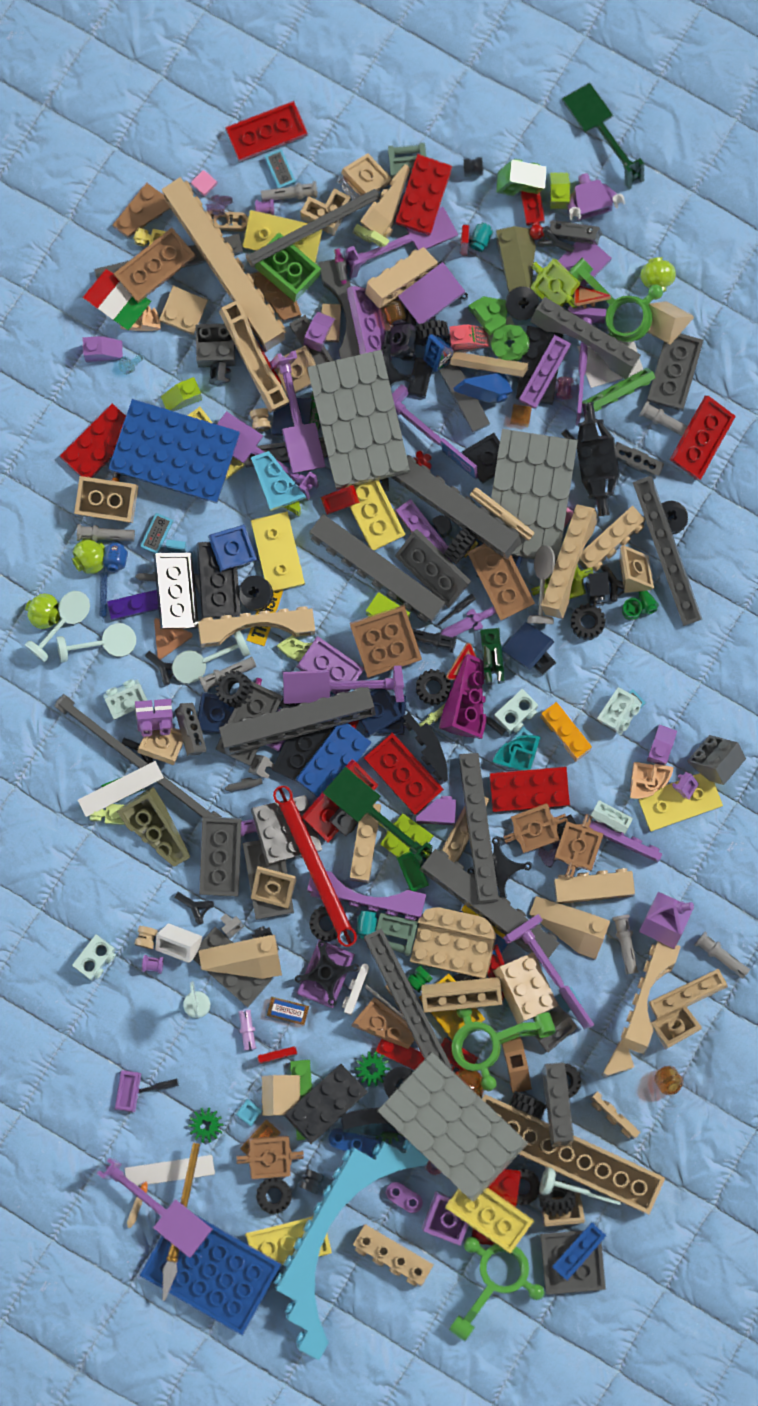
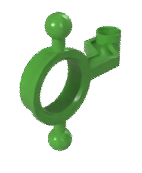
[569,258,663,343]
[452,1008,556,1091]
[449,1237,544,1342]

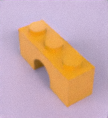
[540,702,592,762]

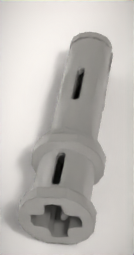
[261,181,318,202]
[639,401,688,436]
[77,524,135,542]
[198,657,256,692]
[612,914,638,975]
[695,932,750,979]

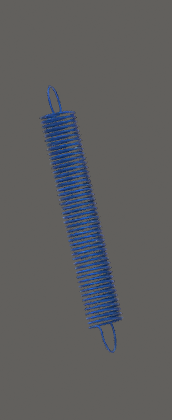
[100,567,108,618]

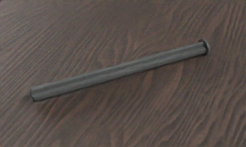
[246,189,380,268]

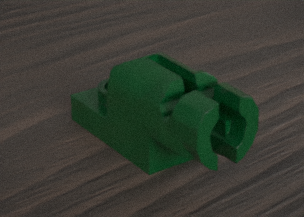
[480,628,505,685]

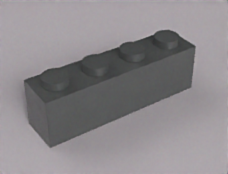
[542,1062,574,1147]

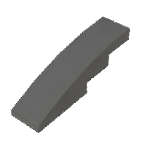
[439,364,490,433]

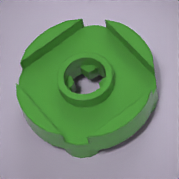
[491,325,529,361]

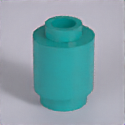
[469,223,493,252]
[356,911,377,940]

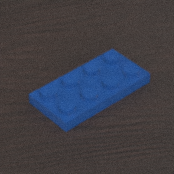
[295,723,372,798]

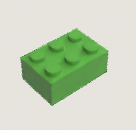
[254,233,321,302]

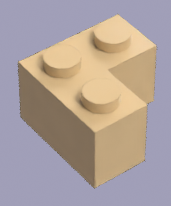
[300,189,351,236]

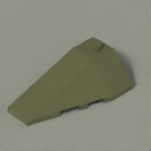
[495,226,536,305]
[117,787,191,867]

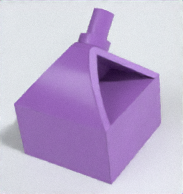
[639,892,694,949]

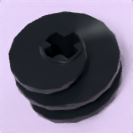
[505,286,539,320]
[661,501,688,534]
[239,575,273,611]
[384,1067,413,1098]

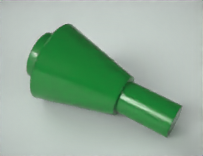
[638,591,659,615]

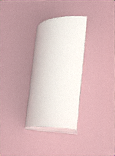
[155,923,202,963]

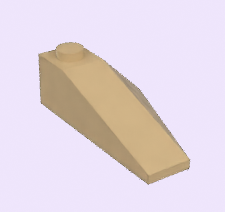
[360,164,410,238]
[529,896,610,960]
[199,935,282,979]

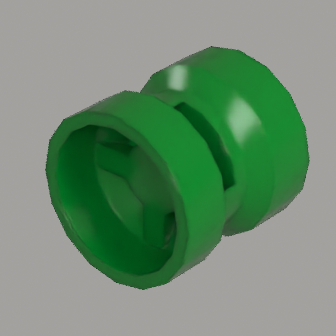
[622,598,642,621]
[407,965,433,992]

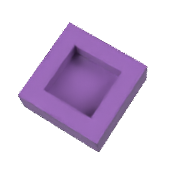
[672,772,699,800]

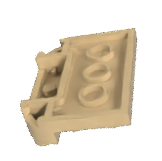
[410,907,496,979]

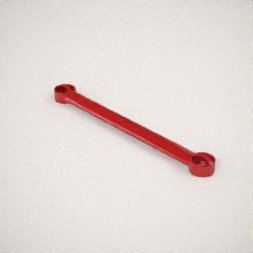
[273,786,357,947]

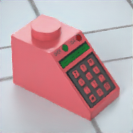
[449,324,489,351]

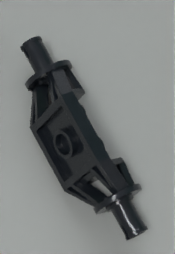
[577,402,620,517]

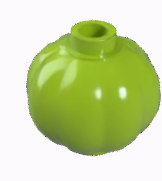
[640,257,676,292]
[71,539,105,574]
[25,593,61,629]

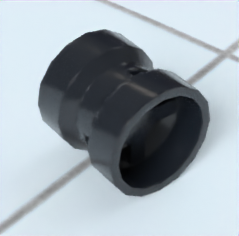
[463,157,483,177]
[299,1169,324,1194]

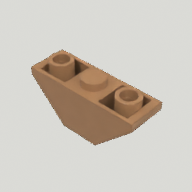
[502,1037,532,1093]

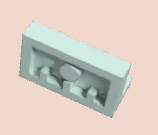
[103,679,148,719]
[597,687,641,735]
[591,800,633,834]

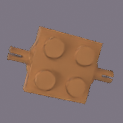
[503,804,568,854]
[554,814,603,878]
[236,1136,304,1179]

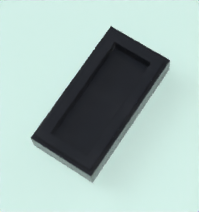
[408,357,432,398]

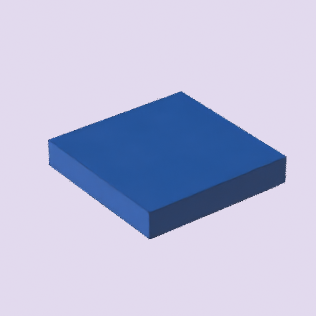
[208,524,257,572]

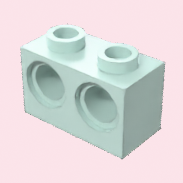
[494,689,538,734]
[72,935,116,981]

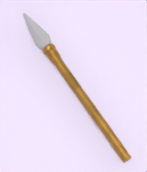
[162,1143,200,1301]

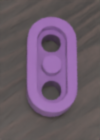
[386,1182,423,1213]

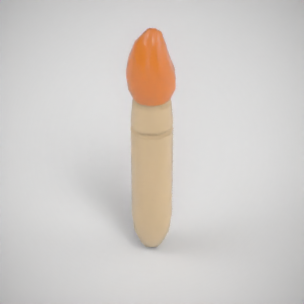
[127,1182,148,1228]

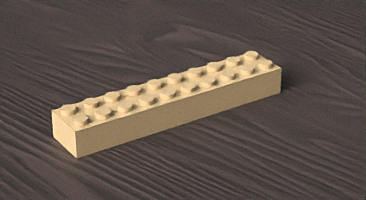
[162,177,286,352]
[482,1094,665,1215]

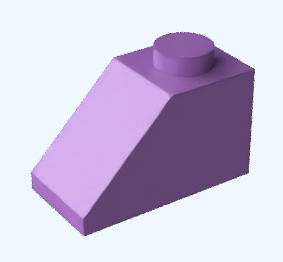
[303,312,335,352]
[83,336,123,362]
[646,724,677,765]
[416,796,456,826]

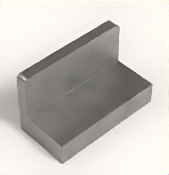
[534,1005,578,1052]

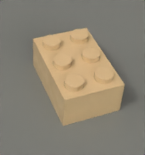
[74,476,138,523]
[493,952,558,1024]

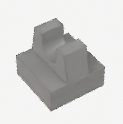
[248,754,274,778]
[220,914,244,939]

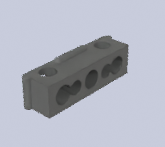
[550,220,602,245]
[615,442,664,479]
[175,703,206,756]

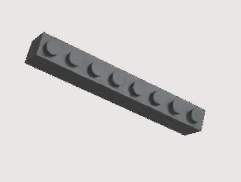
[391,455,521,560]
[309,514,445,624]
[219,687,376,755]
[419,849,560,962]

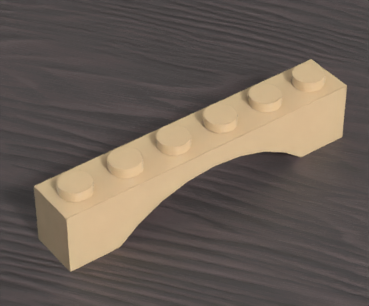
[219,300,289,413]
[541,504,598,619]
[198,606,315,648]
[620,941,681,1054]

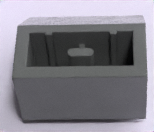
[196,323,235,367]
[687,735,746,785]

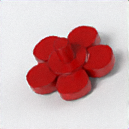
[414,451,432,470]

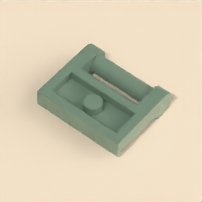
[388,143,426,178]
[376,913,418,957]

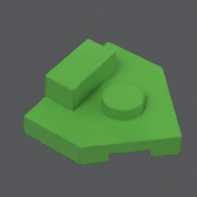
[468,296,507,335]

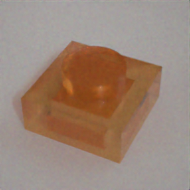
[510,404,532,427]

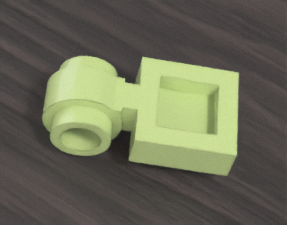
[89,804,124,825]

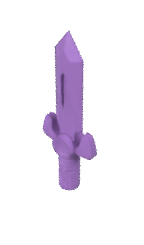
[441,606,497,637]

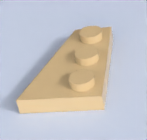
[590,1091,640,1139]

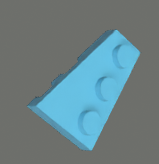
[251,451,306,511]

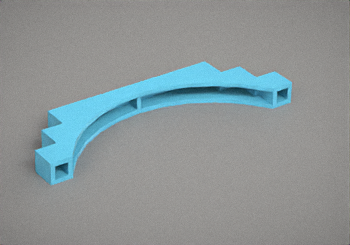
[274,1139,429,1360]

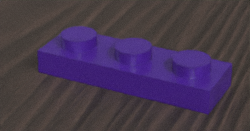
[107,589,159,621]

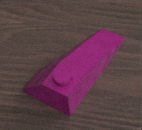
[439,654,486,739]

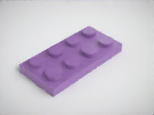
[347,286,392,360]

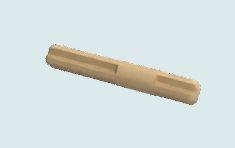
[470,488,534,541]

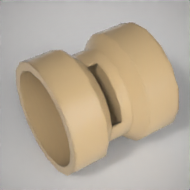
[250,408,271,432]
[134,926,158,949]

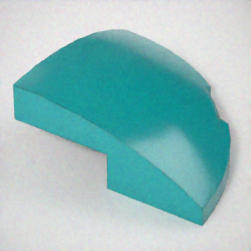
[493,735,541,770]

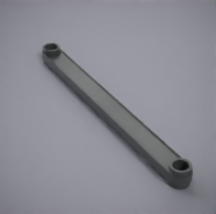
[54,694,222,817]

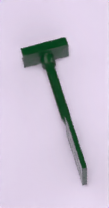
[562,82,644,190]
[323,766,433,867]

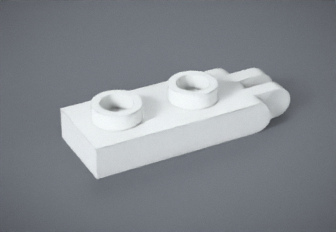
[342,964,369,1016]

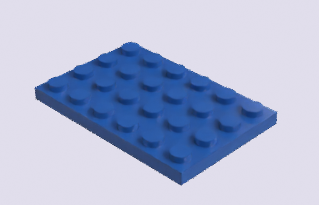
[109,399,240,504]
[139,1212,282,1335]

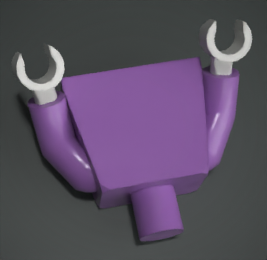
[567,173,625,221]

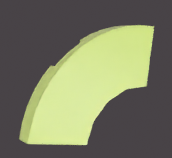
[353,224,390,247]
[277,635,312,662]

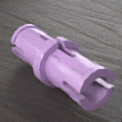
[238,1010,256,1051]

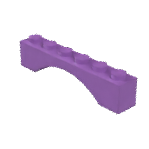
[307,871,426,921]

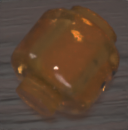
[380,299,407,328]
[654,1066,683,1095]

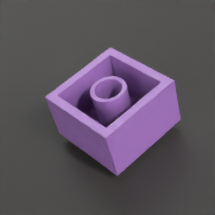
[422,1191,468,1245]

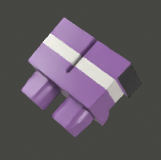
[135,699,173,737]

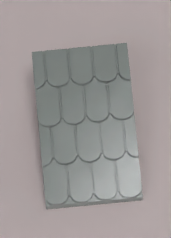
[307,349,410,490]
[489,429,578,563]
[378,1053,528,1202]

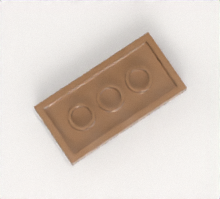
[114,228,196,303]
[467,544,535,621]

